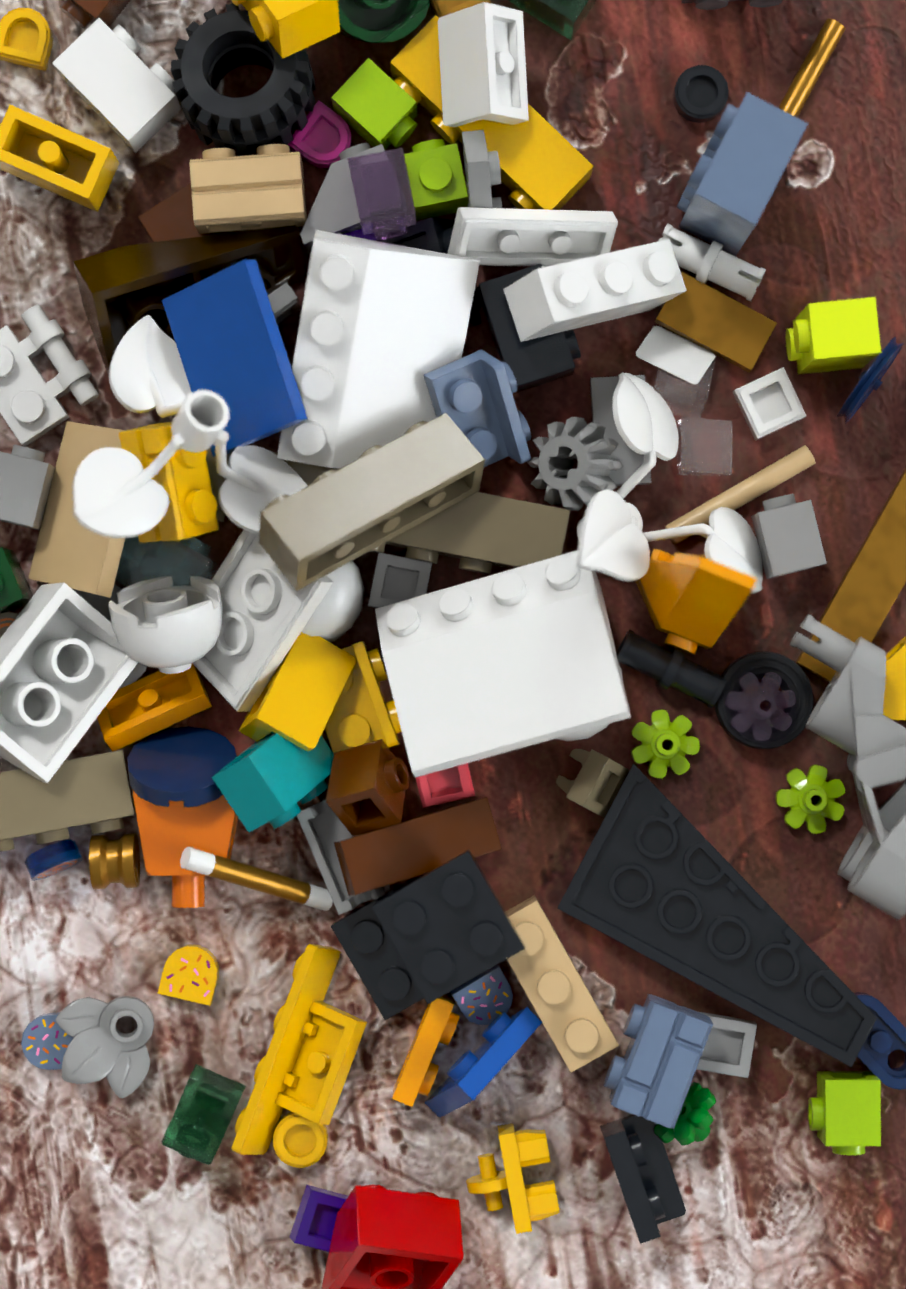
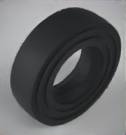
[715,652,813,749]

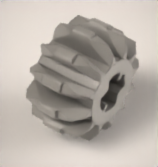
[527,417,623,511]

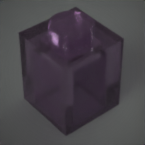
[348,148,416,240]

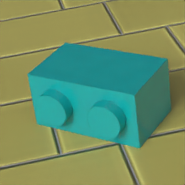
[211,732,334,832]

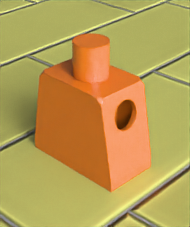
[133,790,238,908]

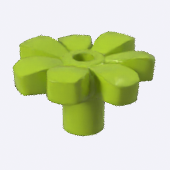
[631,709,700,779]
[775,764,845,834]

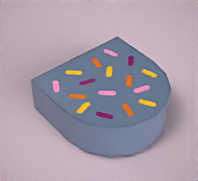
[450,964,513,1025]
[21,1012,74,1070]

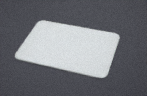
[636,326,715,385]

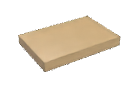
[28,421,126,598]

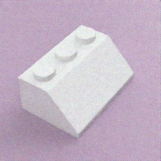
[0,582,138,783]

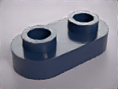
[854,992,906,1090]

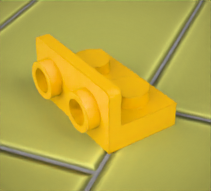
[325,641,402,753]

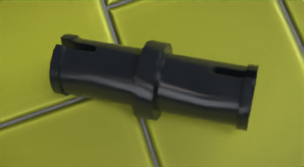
[616,629,727,708]

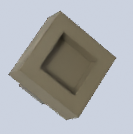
[556,749,630,818]

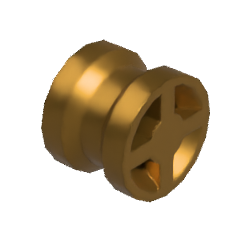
[89,833,140,889]

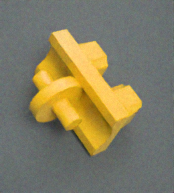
[466,1123,560,1234]

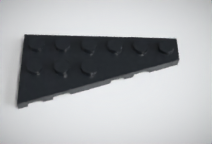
[557,764,877,1067]

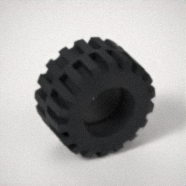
[171,3,316,156]

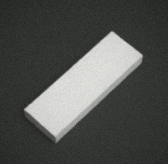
[447,207,618,267]

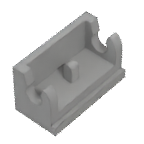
[297,799,391,915]

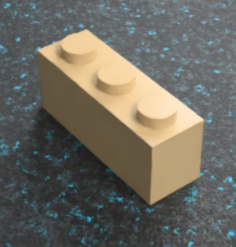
[506,895,619,1073]

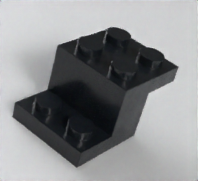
[331,849,525,1020]

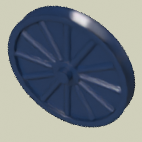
[837,336,904,424]

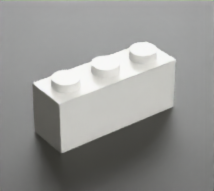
[503,239,687,342]

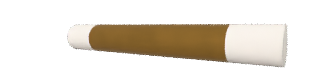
[180,847,333,911]

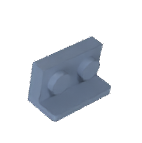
[424,349,531,467]

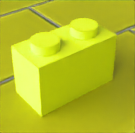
[786,297,881,374]

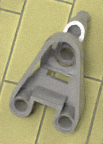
[790,614,906,920]

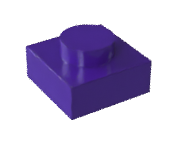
[290,1184,348,1252]

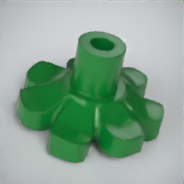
[654,1082,716,1146]

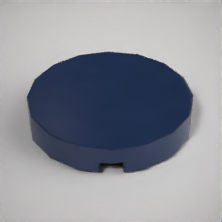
[127,727,237,807]

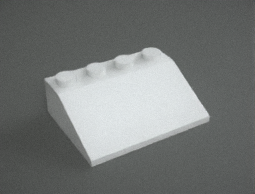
[277,230,480,469]
[375,550,631,778]

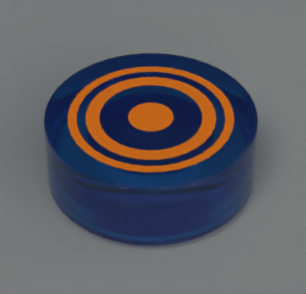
[25,839,83,881]

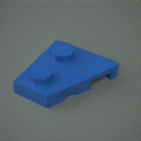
[424,1007,542,1118]

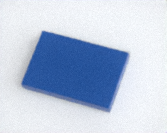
[162,259,308,457]

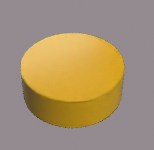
[273,1112,328,1168]

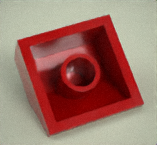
[321,1184,464,1289]

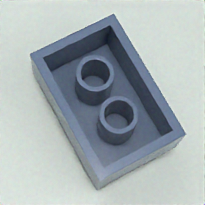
[676,92,808,257]

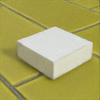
[733,367,806,441]

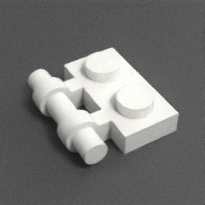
[0,305,99,447]

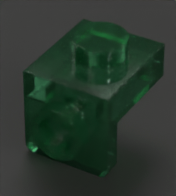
[161,1064,246,1165]

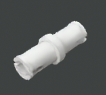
[659,224,766,301]

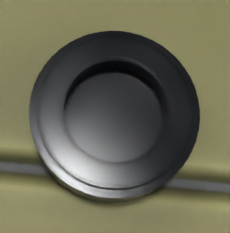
[673,65,729,123]

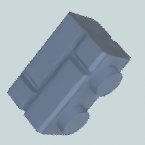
[604,994,713,1129]

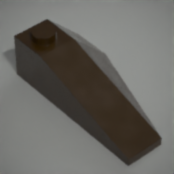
[73,225,307,377]

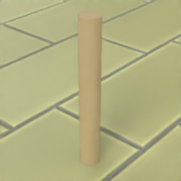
[665,445,816,545]

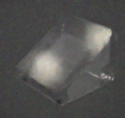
[653,355,716,419]
[677,417,733,475]

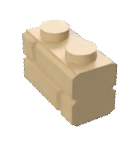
[189,144,307,234]

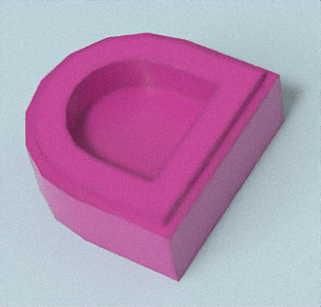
[287,100,352,168]

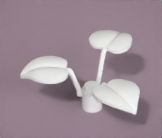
[73,315,308,538]
[576,372,763,594]

